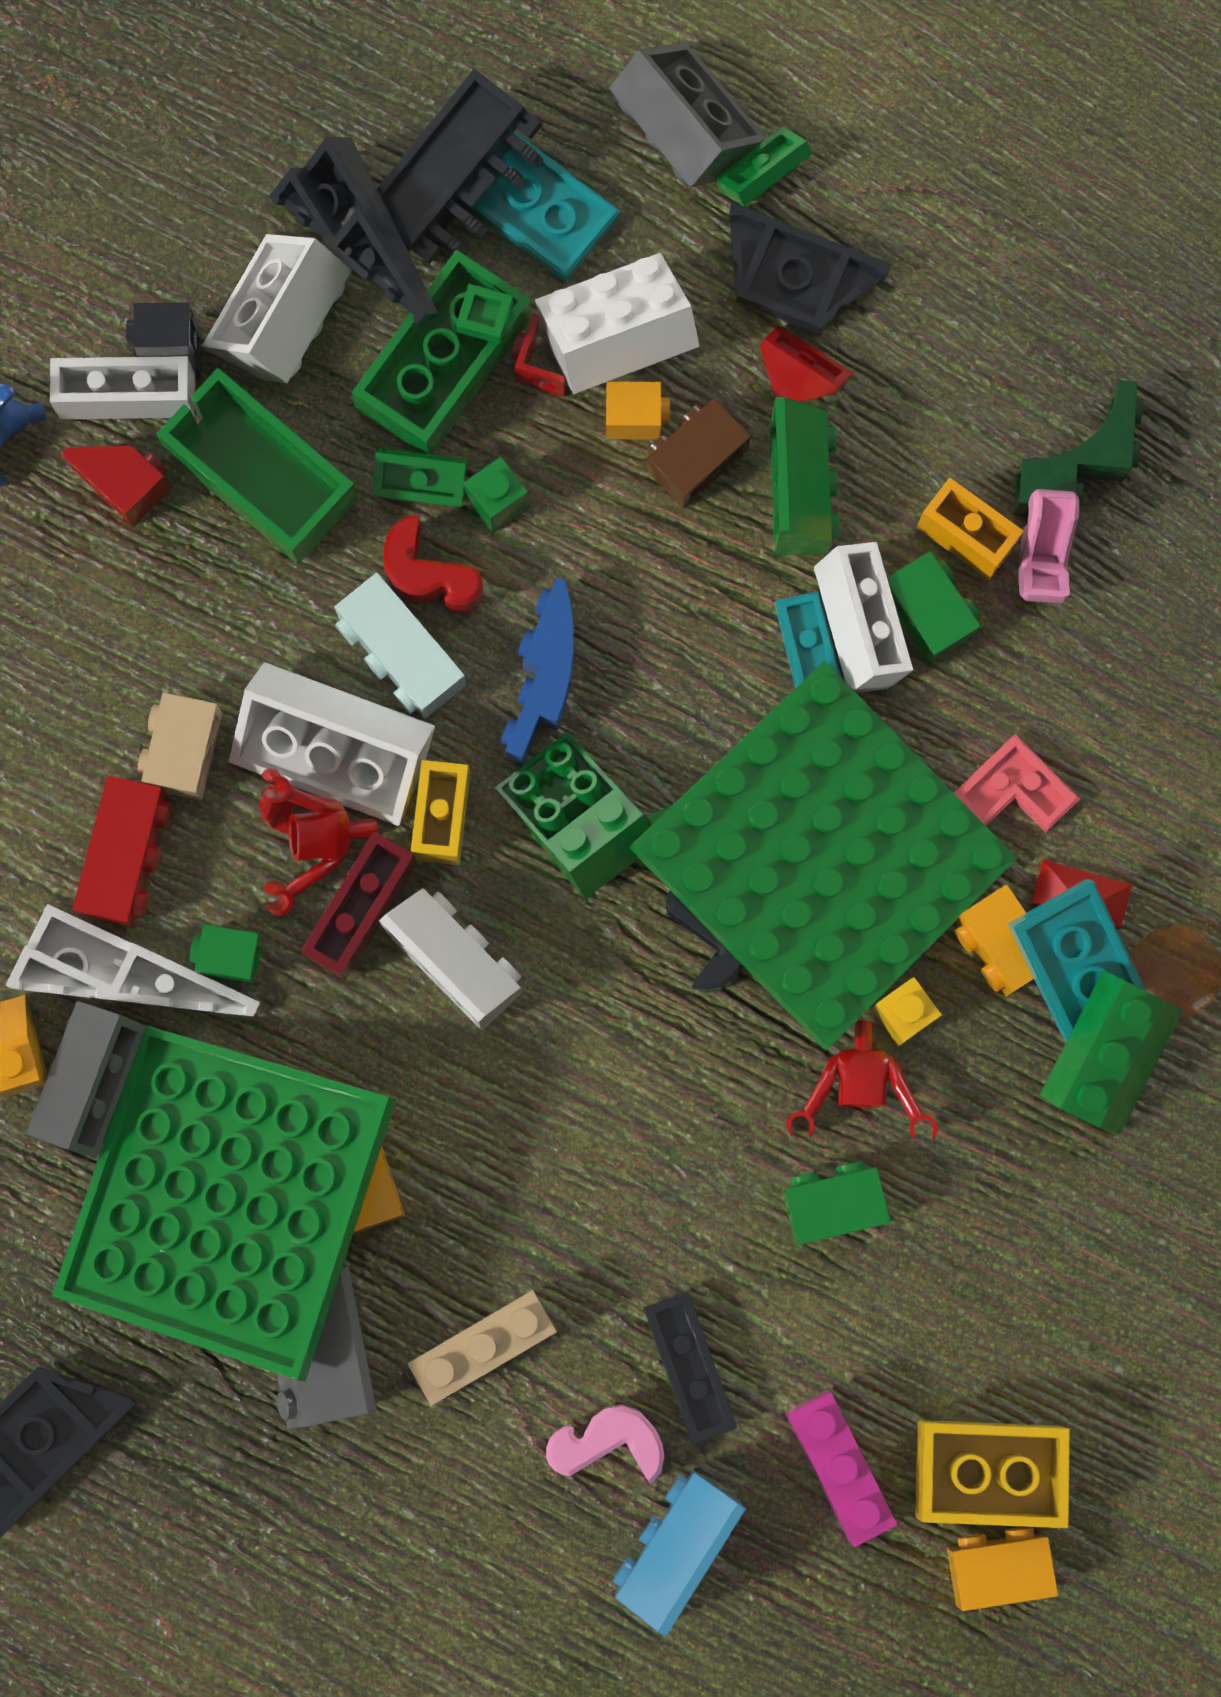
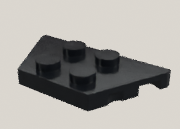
[729,202,891,334]
[0,1367,138,1538]

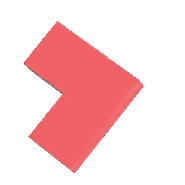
[954,734,1080,833]

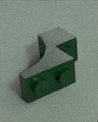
[1013,380,1143,516]

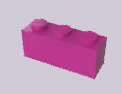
[784,1390,897,1547]

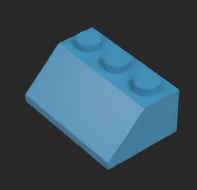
[612,1470,746,1637]

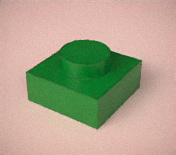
[456,284,513,344]

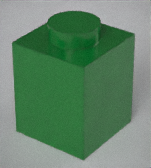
[464,457,529,533]
[190,924,264,985]

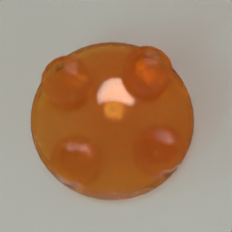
[1131,924,1221,1017]

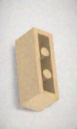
[407,1290,557,1406]

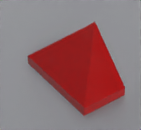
[760,325,853,402]
[1030,860,1132,929]

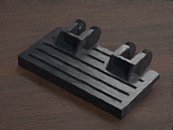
[377,68,544,265]

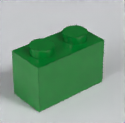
[887,551,981,665]
[782,1161,891,1246]

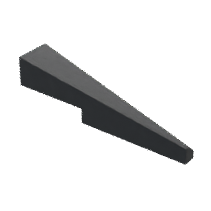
[269,137,438,324]

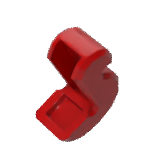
[383,514,485,614]

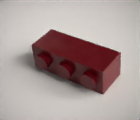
[300,831,417,982]

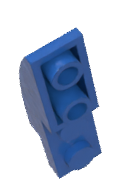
[501,577,574,766]

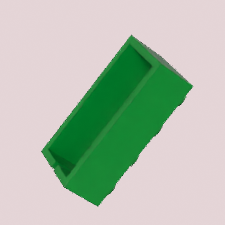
[156,368,358,565]

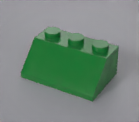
[769,397,840,556]
[1040,970,1184,1135]

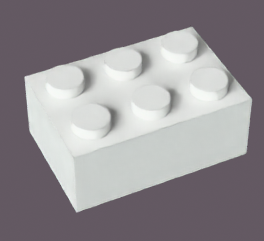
[535,253,699,394]

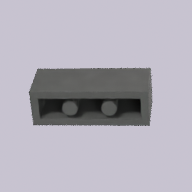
[26,1001,146,1159]

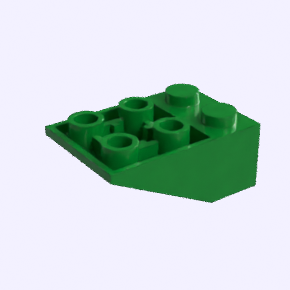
[495,732,650,899]

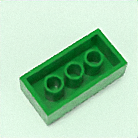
[351,250,532,454]

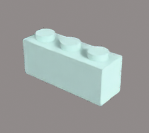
[334,573,467,720]

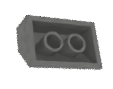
[609,42,766,188]
[277,1267,377,1429]

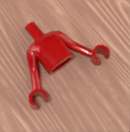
[262,768,378,916]
[786,1020,938,1141]

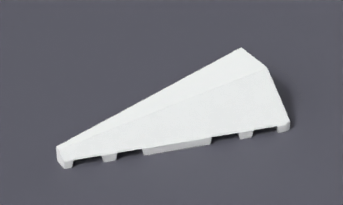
[6,904,260,1017]

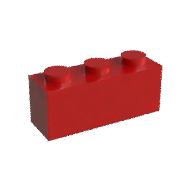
[72,775,172,928]

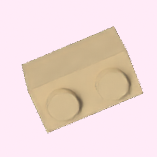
[137,692,223,801]

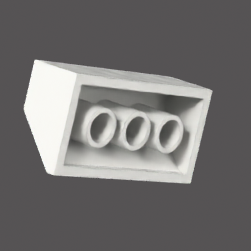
[229,662,435,826]

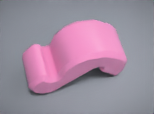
[1019,489,1079,603]
[546,1404,664,1485]

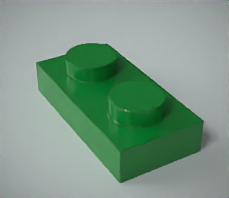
[714,126,812,207]
[372,448,468,507]

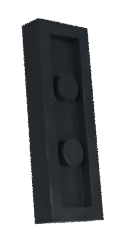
[643,1291,737,1444]

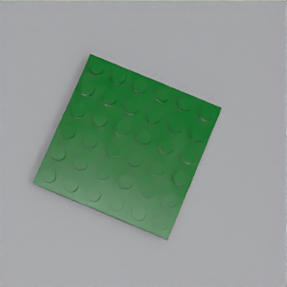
[629,660,1017,1050]
[52,1025,396,1382]

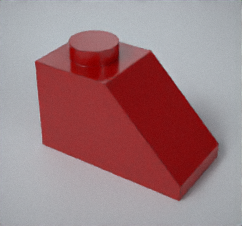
[61,446,171,527]

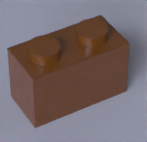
[646,398,751,509]

